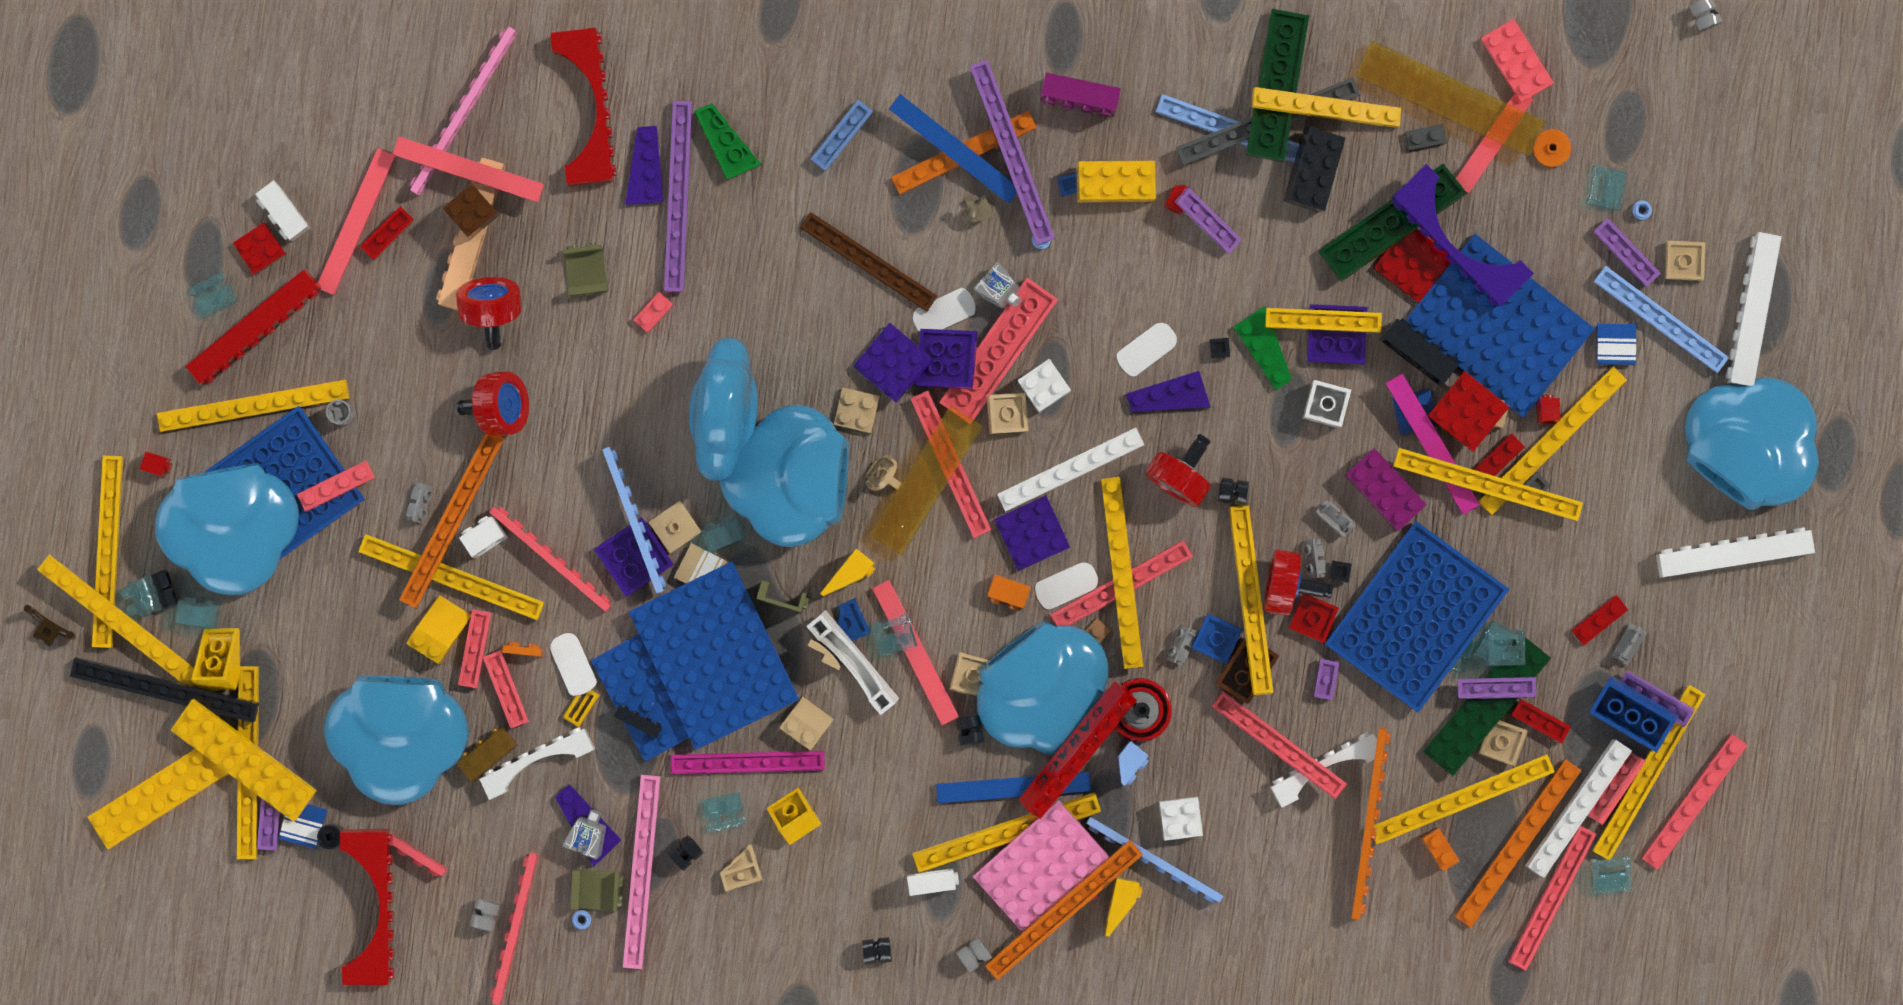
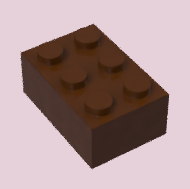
[1214,637,1279,704]

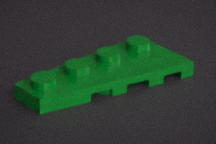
[694,103,762,181]
[1233,306,1292,391]

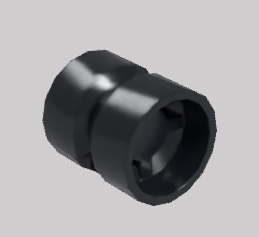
[1218,477,1249,506]
[955,715,984,746]
[317,824,344,850]
[667,835,704,871]
[862,937,892,965]

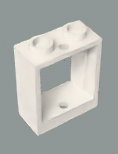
[907,868,959,896]

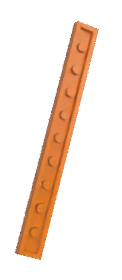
[399,433,505,609]
[1352,727,1391,920]
[1455,759,1582,928]
[985,840,1143,980]

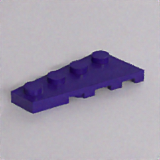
[625,126,664,205]
[1126,371,1211,412]
[555,784,622,867]

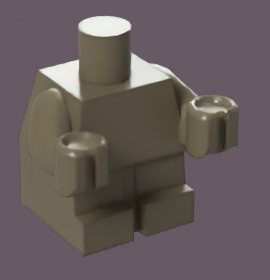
[960,196,994,222]

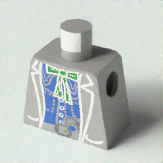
[973,261,1021,309]
[563,810,606,859]

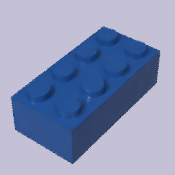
[1589,676,1679,753]

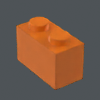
[987,575,1031,611]
[1420,827,1459,871]

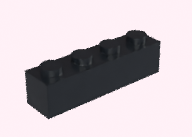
[614,705,663,738]

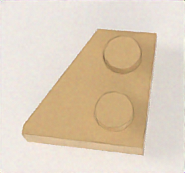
[720,844,763,892]

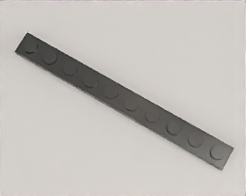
[1176,77,1360,166]

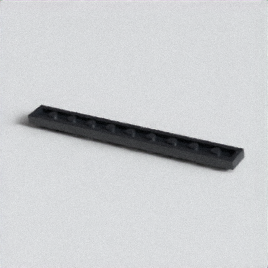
[70,657,259,722]

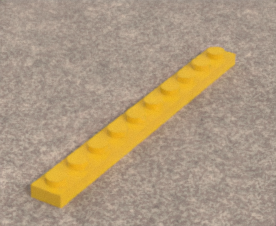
[1478,366,1627,515]
[157,380,350,432]
[1393,448,1583,521]
[92,455,123,648]
[1101,477,1143,670]
[1229,506,1273,696]
[358,534,545,620]
[37,554,194,686]
[237,666,259,859]
[1592,685,1706,861]
[1374,754,1555,845]
[912,792,1101,873]

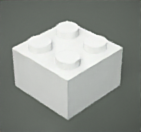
[1017,359,1071,413]
[1302,380,1351,428]
[459,516,508,558]
[1159,797,1203,841]

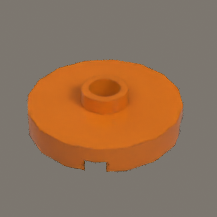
[1532,129,1571,168]

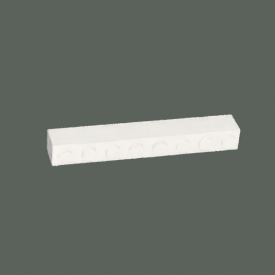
[1726,232,1782,386]
[997,428,1144,512]
[1656,527,1815,578]
[1525,739,1632,878]

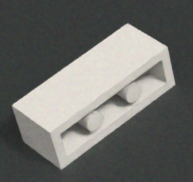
[256,180,311,242]

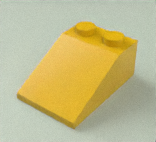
[820,548,875,597]
[406,595,471,664]
[191,628,240,691]
[1104,877,1142,936]

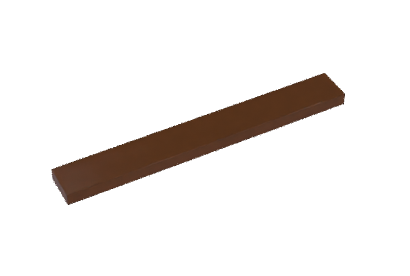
[800,212,938,312]

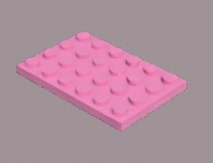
[973,800,1110,932]

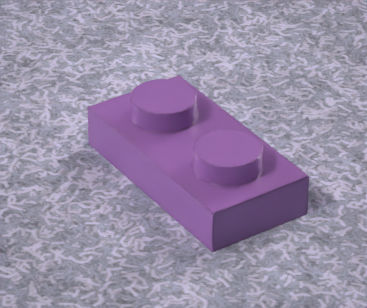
[1313,659,1339,700]

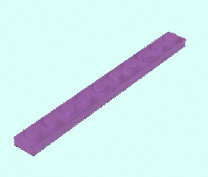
[970,59,1055,245]
[664,101,692,292]

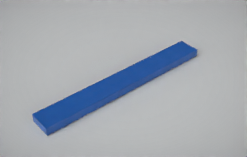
[889,94,1017,204]
[936,772,1091,803]

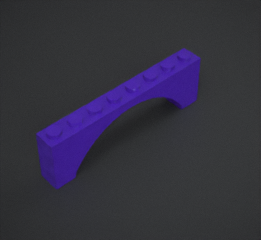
[1391,164,1534,307]

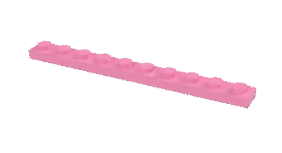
[410,27,517,196]
[623,775,661,969]

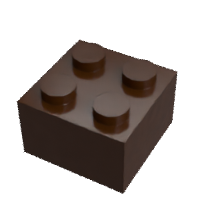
[443,184,499,240]

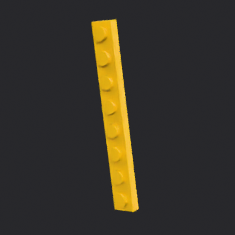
[1251,87,1401,128]

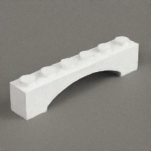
[807,610,899,715]
[479,727,595,800]
[1270,732,1377,808]

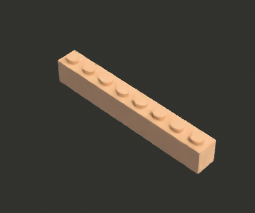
[436,157,506,311]

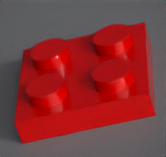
[233,222,287,275]
[1288,594,1339,643]

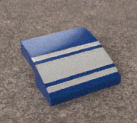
[1596,323,1636,365]
[279,804,328,849]

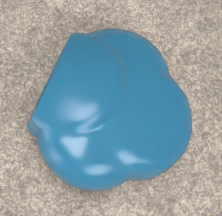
[689,337,758,481]
[1685,378,1819,510]
[719,405,849,547]
[155,463,299,596]
[977,621,1109,756]
[324,676,469,805]

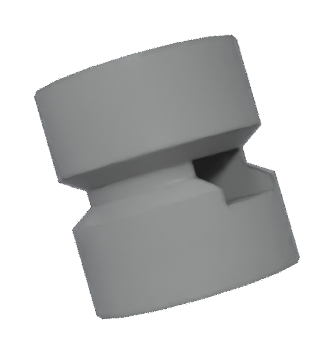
[1689,0,1722,31]
[326,399,355,426]
[469,899,500,931]
[956,937,992,973]

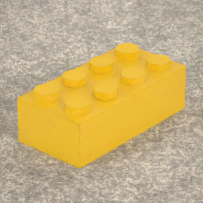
[1076,161,1156,203]

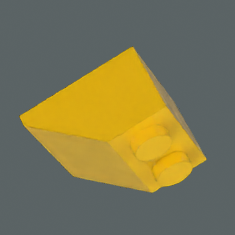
[766,787,822,845]

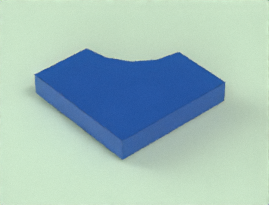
[837,598,871,641]

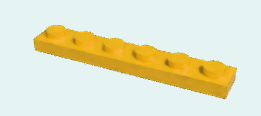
[1265,308,1382,333]

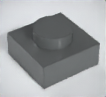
[1524,472,1551,491]

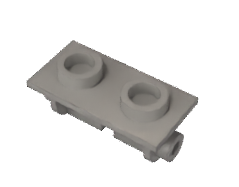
[406,483,433,524]
[1315,500,1355,538]
[1303,539,1326,579]
[1611,623,1647,666]
[1166,625,1197,666]

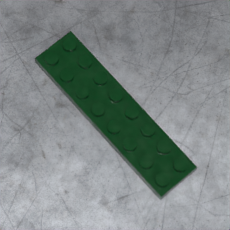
[1246,9,1310,162]
[1319,163,1466,282]
[1423,634,1551,776]

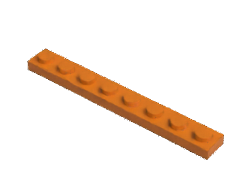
[891,110,1037,195]

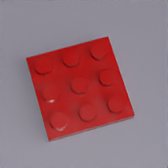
[1373,229,1450,303]
[1428,371,1509,452]

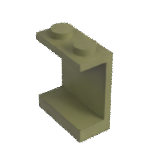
[562,242,609,297]
[756,580,810,613]
[571,870,624,911]

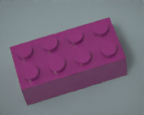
[1040,72,1121,118]
[1344,448,1427,532]

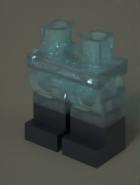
[120,569,179,617]

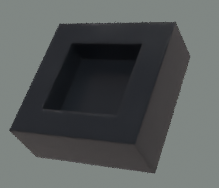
[1209,338,1230,359]
[1329,560,1352,583]

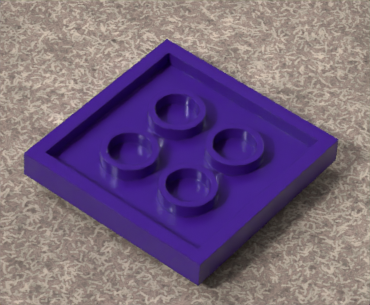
[1307,304,1367,365]
[853,323,933,403]
[915,329,978,389]
[994,495,1070,571]
[594,517,674,597]

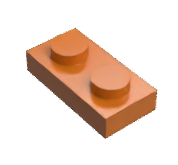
[502,642,544,657]

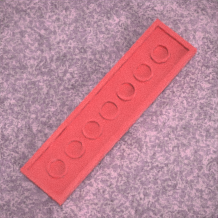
[939,278,1058,425]

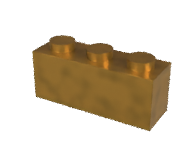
[457,727,518,782]

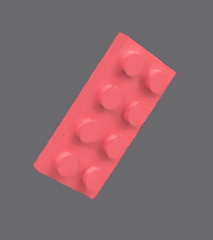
[1480,19,1554,103]

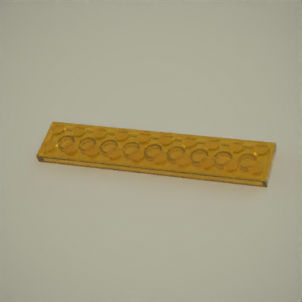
[1355,41,1546,157]

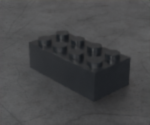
[1283,126,1346,212]
[1379,318,1458,386]

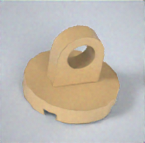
[865,455,903,491]

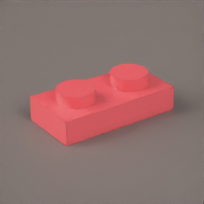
[634,292,673,333]

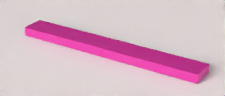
[1385,373,1480,515]
[670,751,825,774]

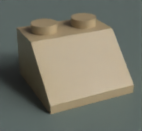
[780,697,834,751]

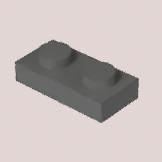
[1405,124,1447,151]

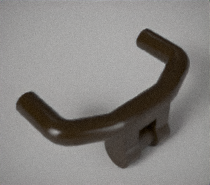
[24,605,76,647]

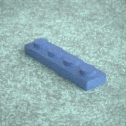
[811,100,873,172]

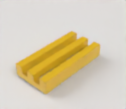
[563,690,599,727]

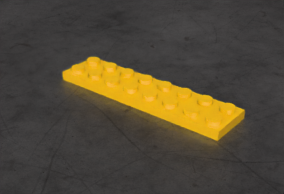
[171,699,317,822]
[88,749,228,849]

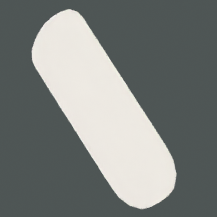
[913,288,976,332]
[1117,323,1177,376]
[1035,563,1098,610]
[550,633,597,696]

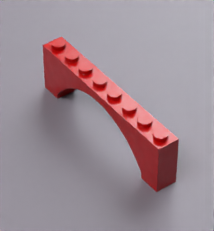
[550,28,617,186]
[340,829,394,985]

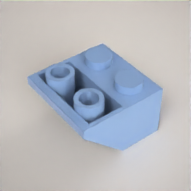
[1117,741,1149,786]

